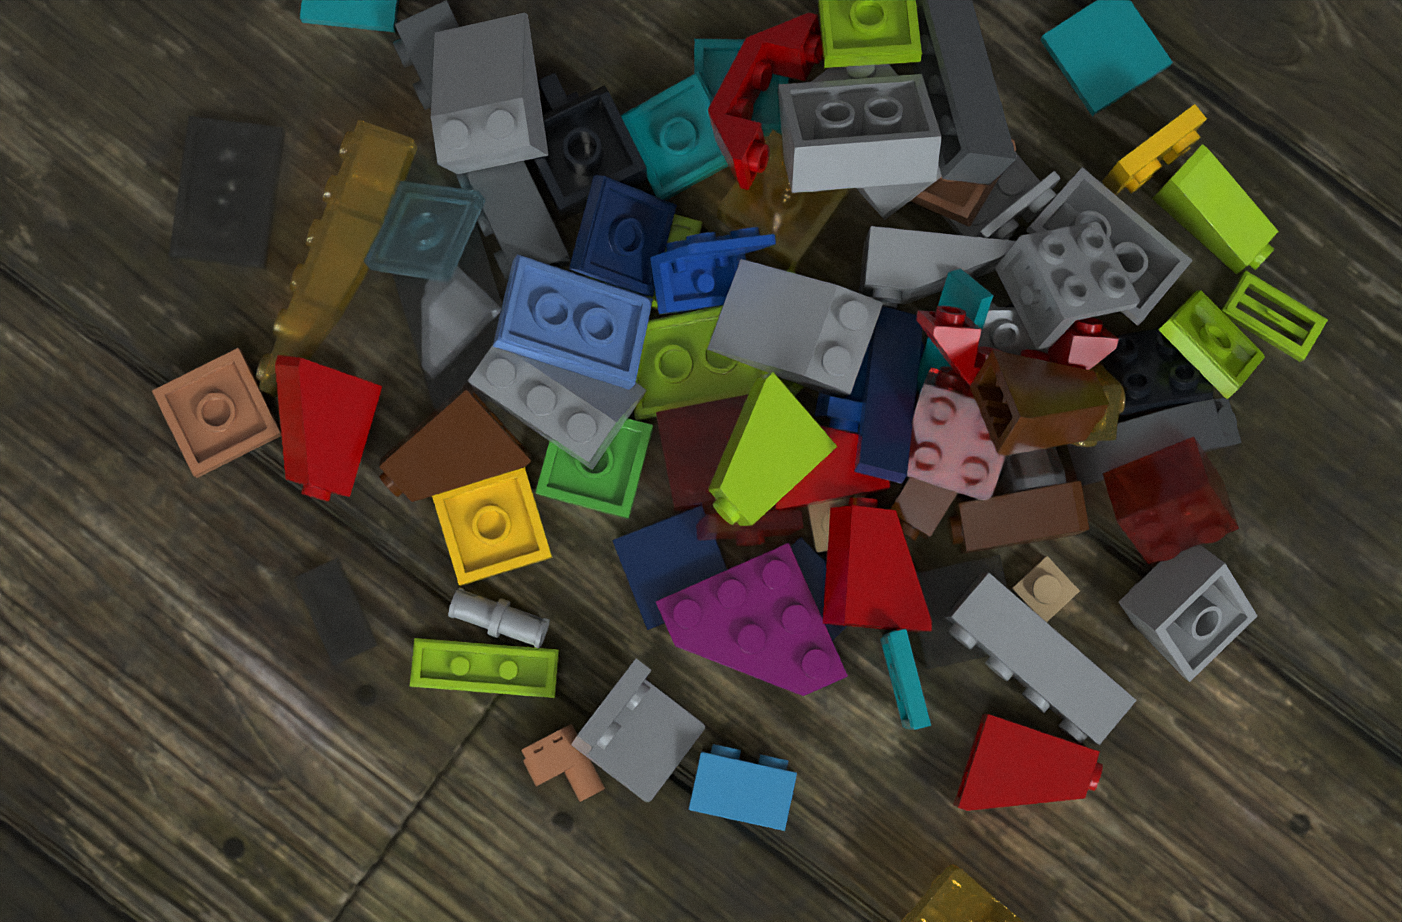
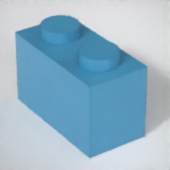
[689,744,797,831]

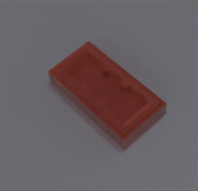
[696,509,803,546]

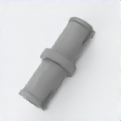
[448,587,550,649]

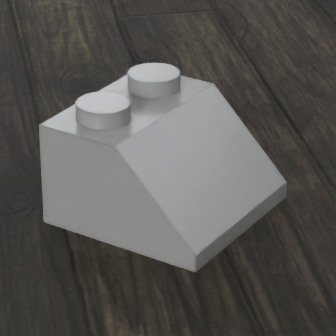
[1119,536,1257,682]

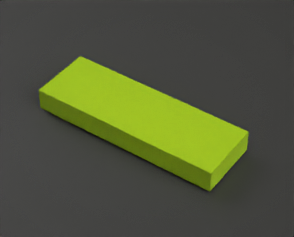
[410,638,559,698]

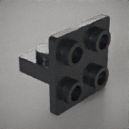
[1100,328,1214,419]

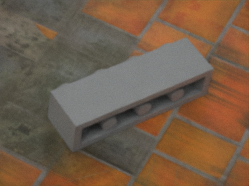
[944,572,1137,745]

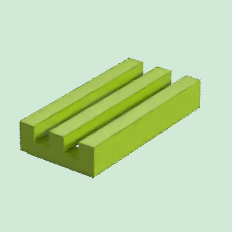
[1221,271,1328,362]

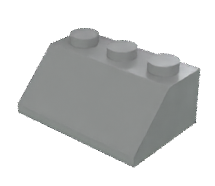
[778,74,942,193]
[1026,167,1193,326]
[468,345,646,470]

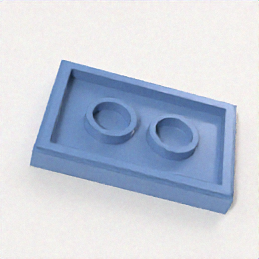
[493,254,653,390]

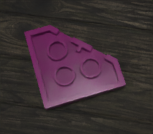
[656,543,848,696]

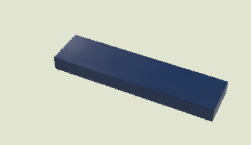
[854,306,923,484]

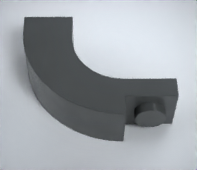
[1067,398,1242,486]

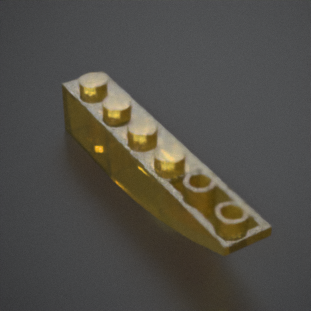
[256,119,417,398]

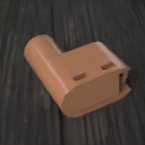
[521,724,605,802]

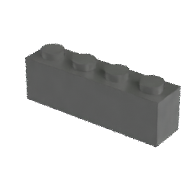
[911,0,1017,185]

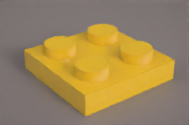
[1102,104,1207,195]
[432,467,553,586]

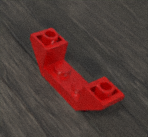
[708,12,823,190]
[916,306,1118,386]

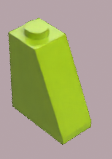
[1152,144,1279,274]
[708,372,837,526]

